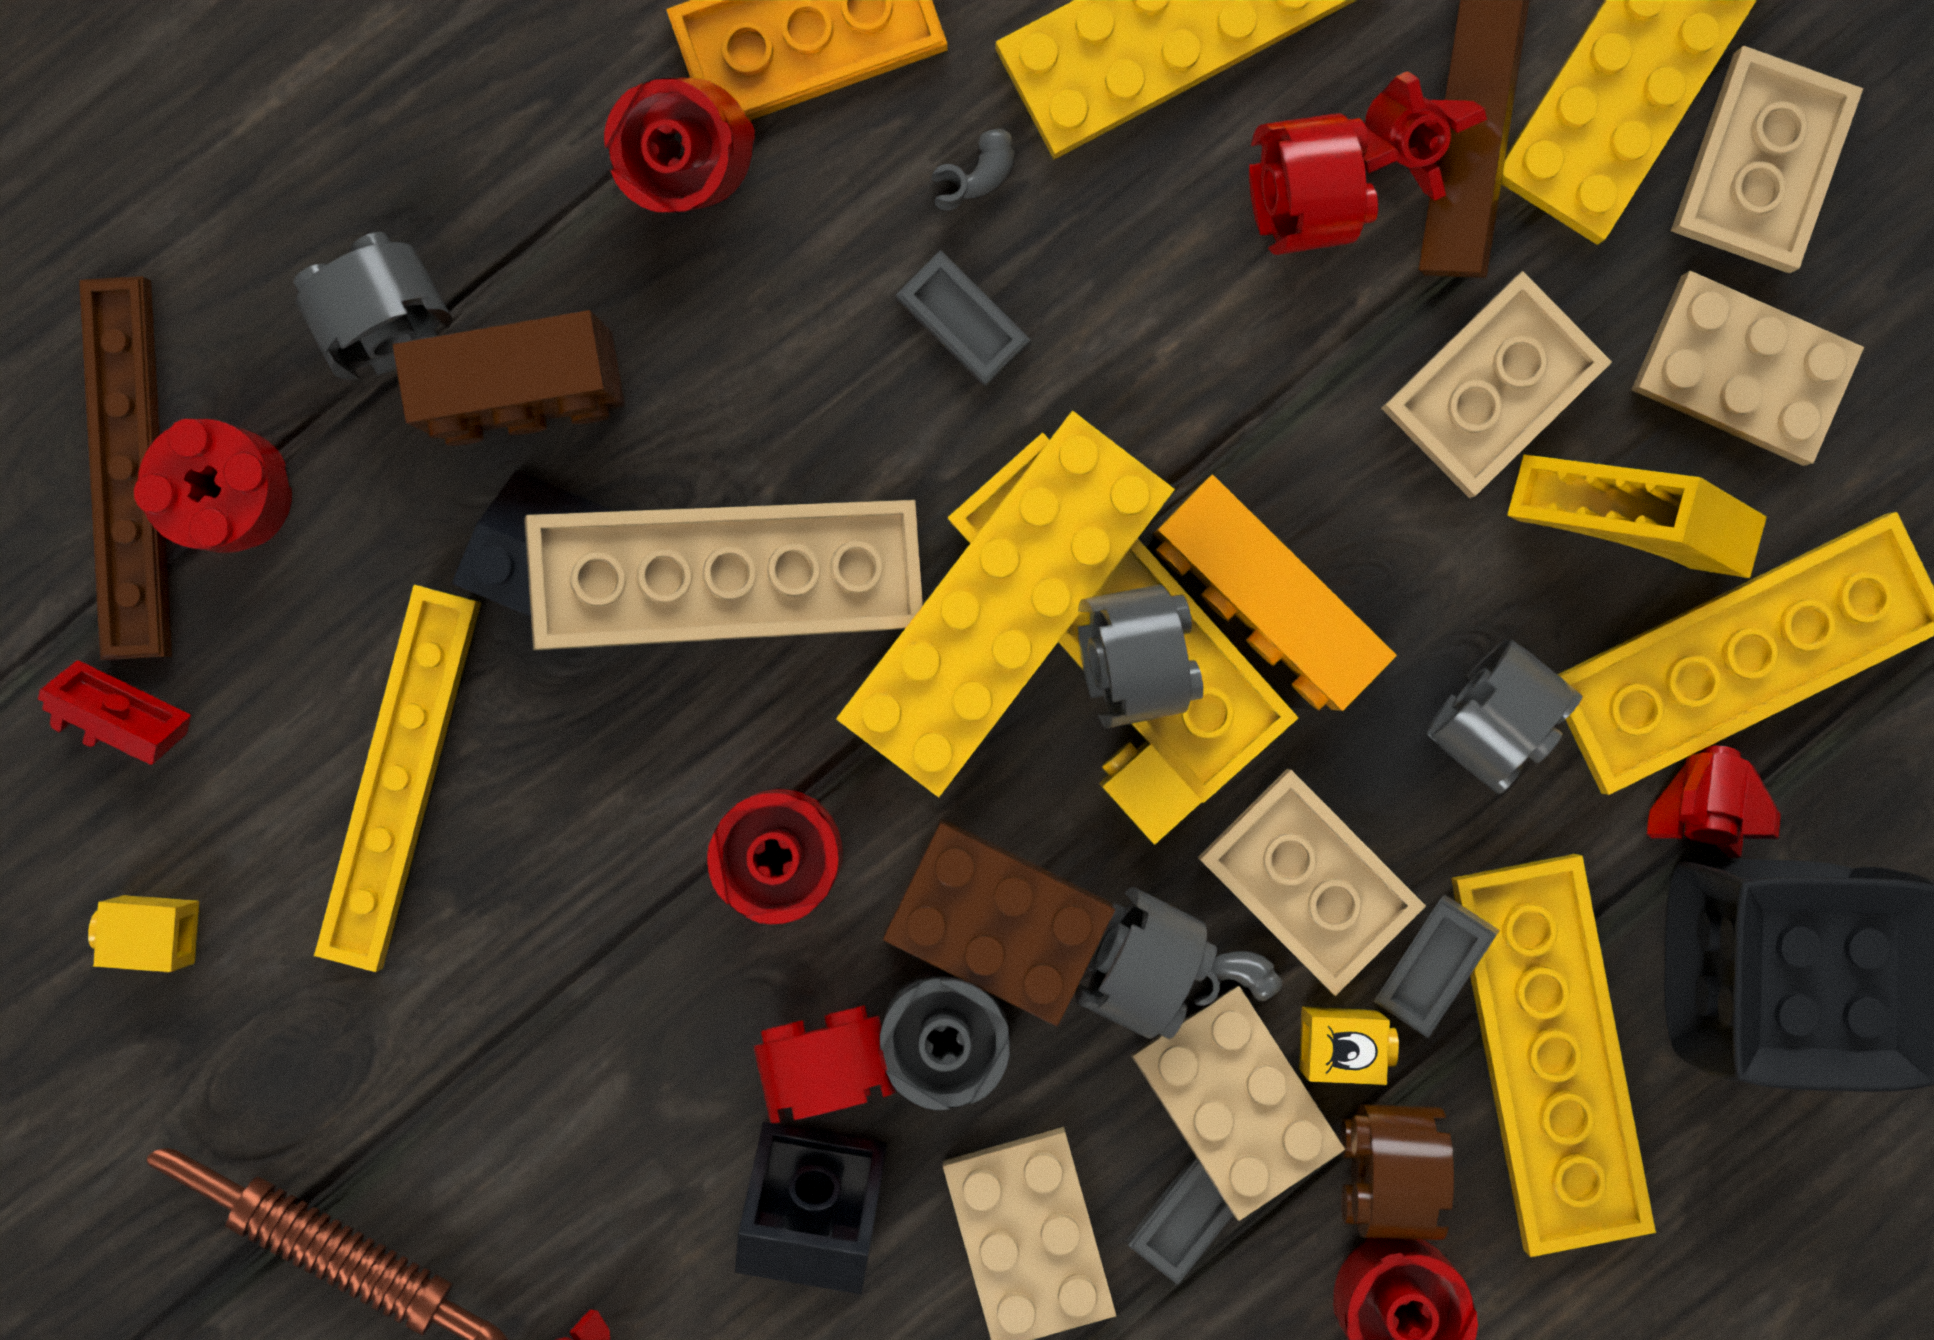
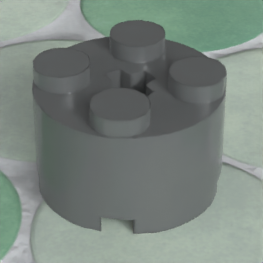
[293,232,452,380]
[1078,584,1203,728]
[1427,639,1583,794]
[1075,887,1217,1039]
[880,968,1010,1110]

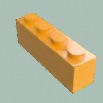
[1153,474,1397,711]

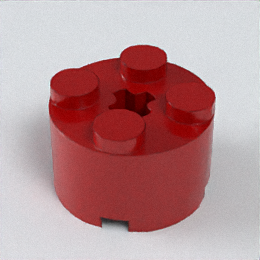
[604,78,755,213]
[1249,113,1378,255]
[134,419,292,553]
[707,789,843,924]
[753,1005,897,1123]
[1333,1238,1478,1340]

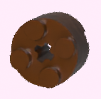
[1340,1104,1454,1240]

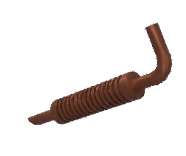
[146,1148,509,1340]

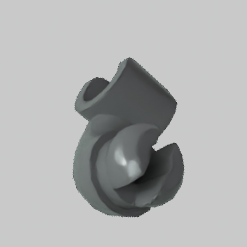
[931,129,1016,211]
[1194,951,1283,1006]

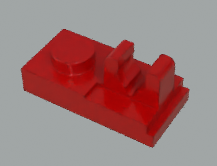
[38,660,191,765]

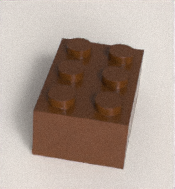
[392,310,625,446]
[883,818,1115,1027]

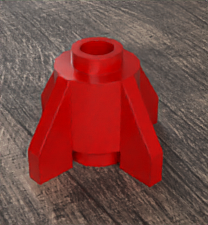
[1363,71,1487,201]
[1647,745,1781,858]

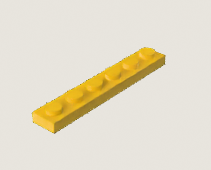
[314,585,481,972]

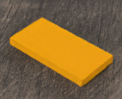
[666,0,948,120]

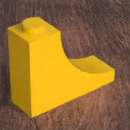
[1507,454,1767,578]

